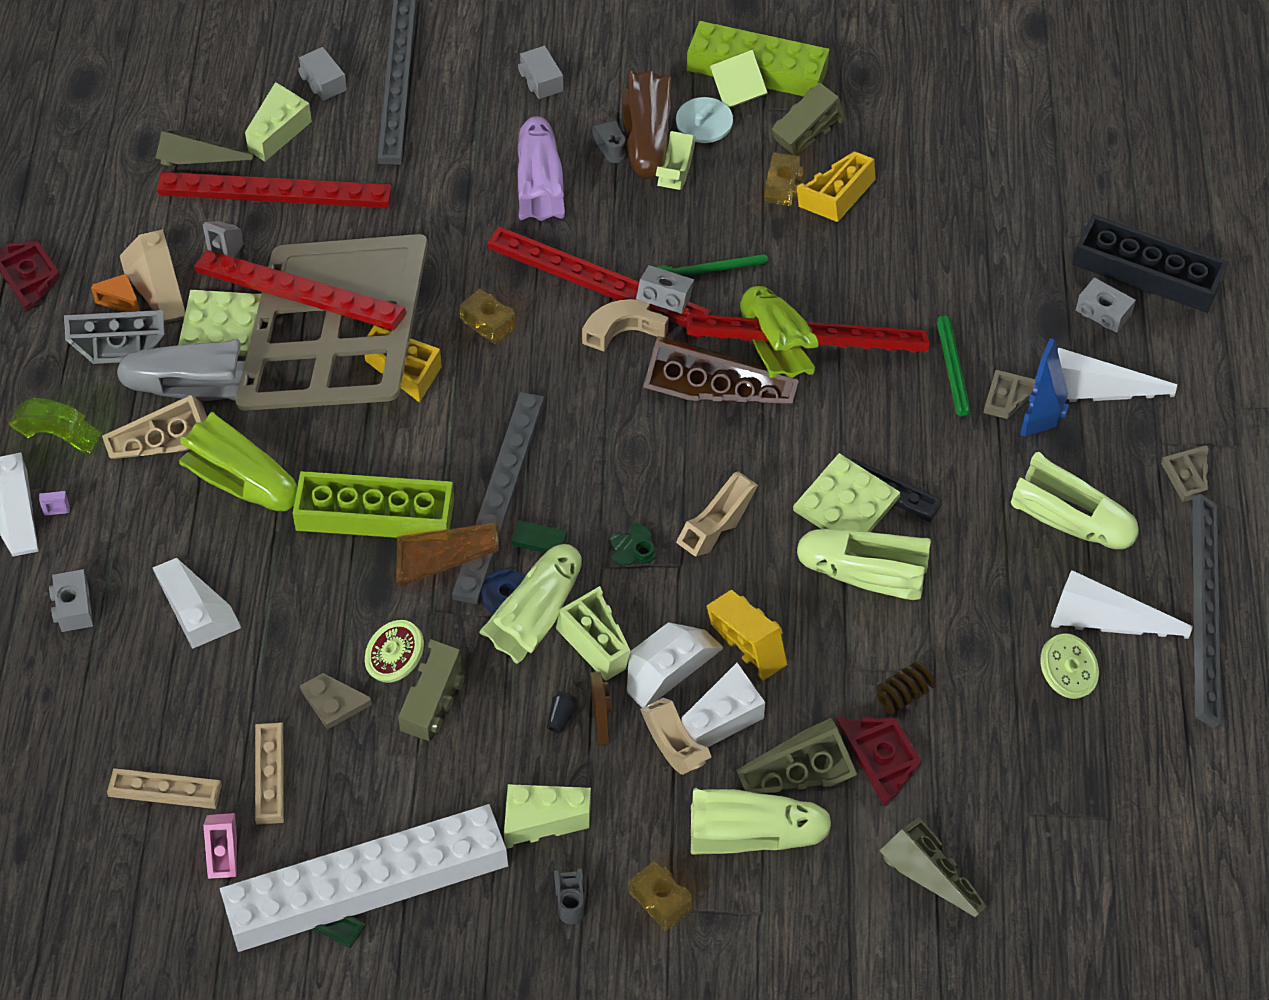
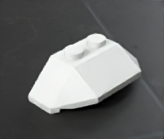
[627,622,723,708]

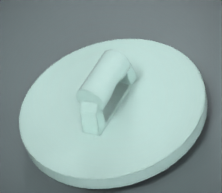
[676,97,733,143]

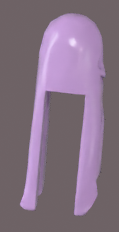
[518,116,565,221]

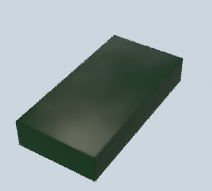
[511,520,567,553]
[313,916,366,949]

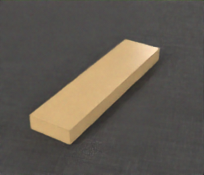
[255,722,284,825]
[107,768,222,809]

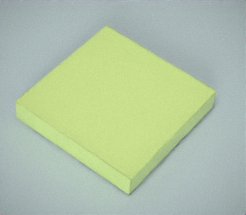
[710,50,768,108]

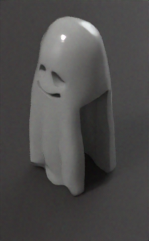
[117,339,245,401]

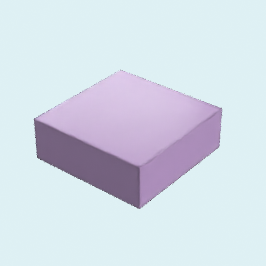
[39,491,70,515]

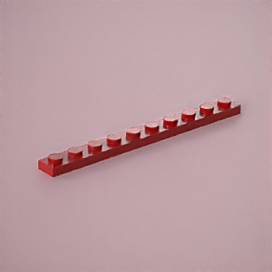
[157,172,392,208]
[488,227,711,327]
[194,250,407,330]
[685,314,930,352]

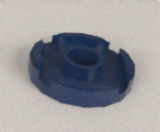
[481,569,526,614]

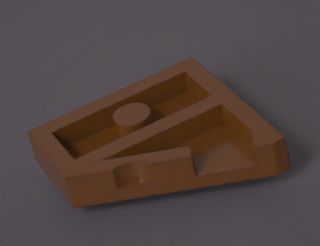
[590,672,612,745]

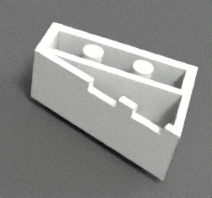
[682,663,765,747]

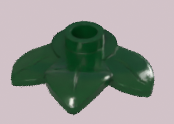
[610,522,656,565]

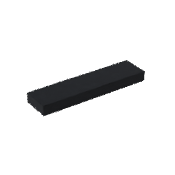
[851,458,942,522]

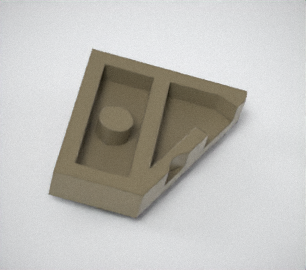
[983,370,1036,419]
[1161,445,1208,502]
[300,673,372,730]

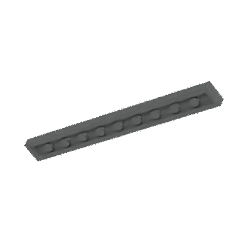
[378,0,417,165]
[452,392,544,605]
[1192,493,1221,728]

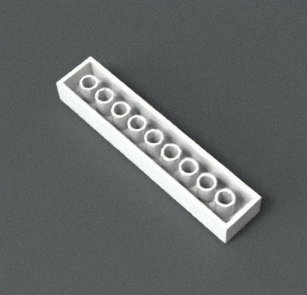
[220,804,508,952]

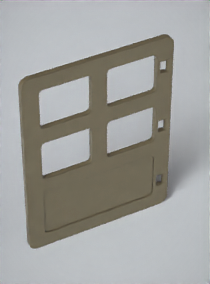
[236,234,428,411]

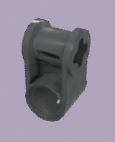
[592,120,626,163]
[554,868,584,925]

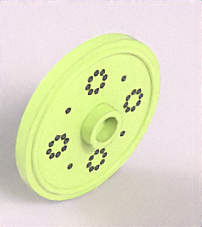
[1041,634,1099,699]

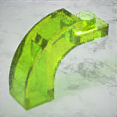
[8,398,101,455]

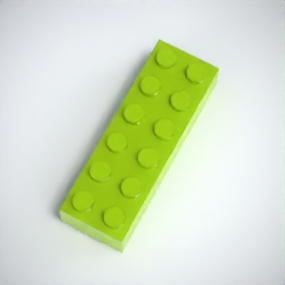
[687,21,829,97]
[293,471,454,541]

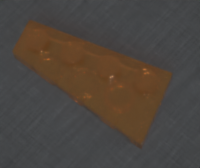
[396,523,499,587]

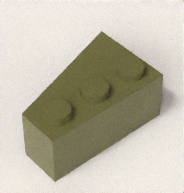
[771,82,846,156]
[398,639,465,741]

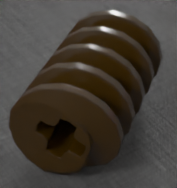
[876,661,936,716]

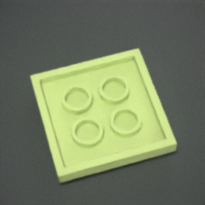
[178,290,261,356]
[793,453,900,532]

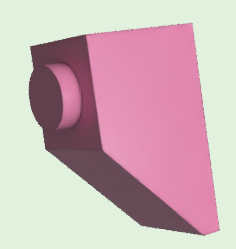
[203,813,237,879]

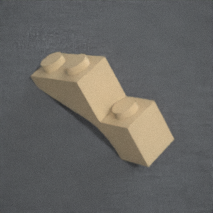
[676,471,758,557]

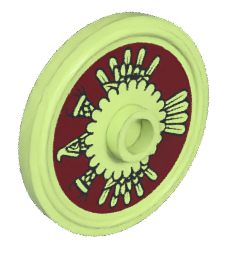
[365,620,424,683]

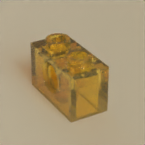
[764,152,804,206]
[460,288,516,345]
[629,861,692,931]

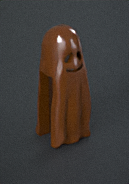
[621,69,672,179]

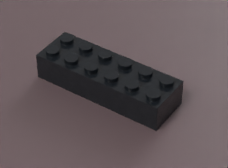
[1072,214,1229,313]

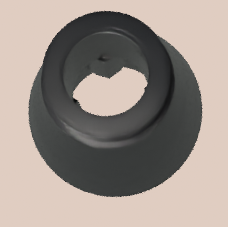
[546,691,577,734]

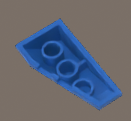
[1020,338,1070,437]

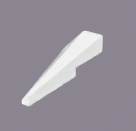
[1058,348,1177,402]
[1051,570,1193,639]

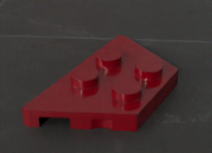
[0,241,60,312]
[836,716,921,807]

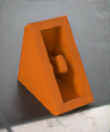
[91,274,140,312]

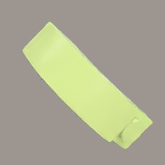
[656,131,696,190]

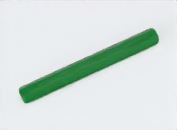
[937,315,970,417]

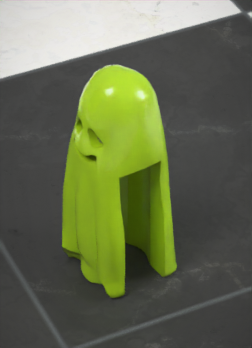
[740,286,819,379]
[179,412,297,511]

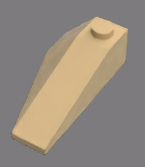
[120,229,185,324]
[102,395,207,459]

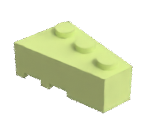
[245,82,312,161]
[556,586,630,681]
[504,784,591,849]

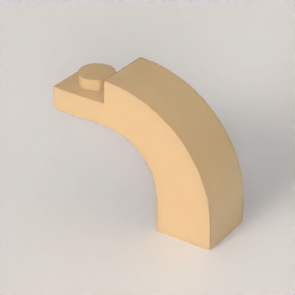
[582,299,669,352]
[640,698,711,775]

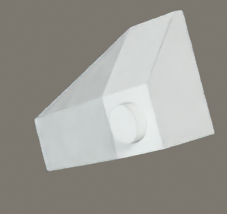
[0,453,38,556]
[153,558,241,649]

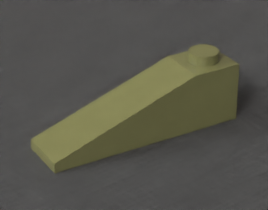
[156,128,255,167]
[736,718,857,794]
[879,817,987,917]

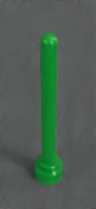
[656,254,768,276]

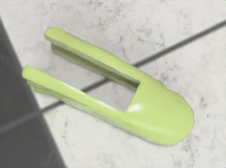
[1011,452,1139,549]
[797,529,931,600]
[479,544,582,664]
[691,788,831,854]

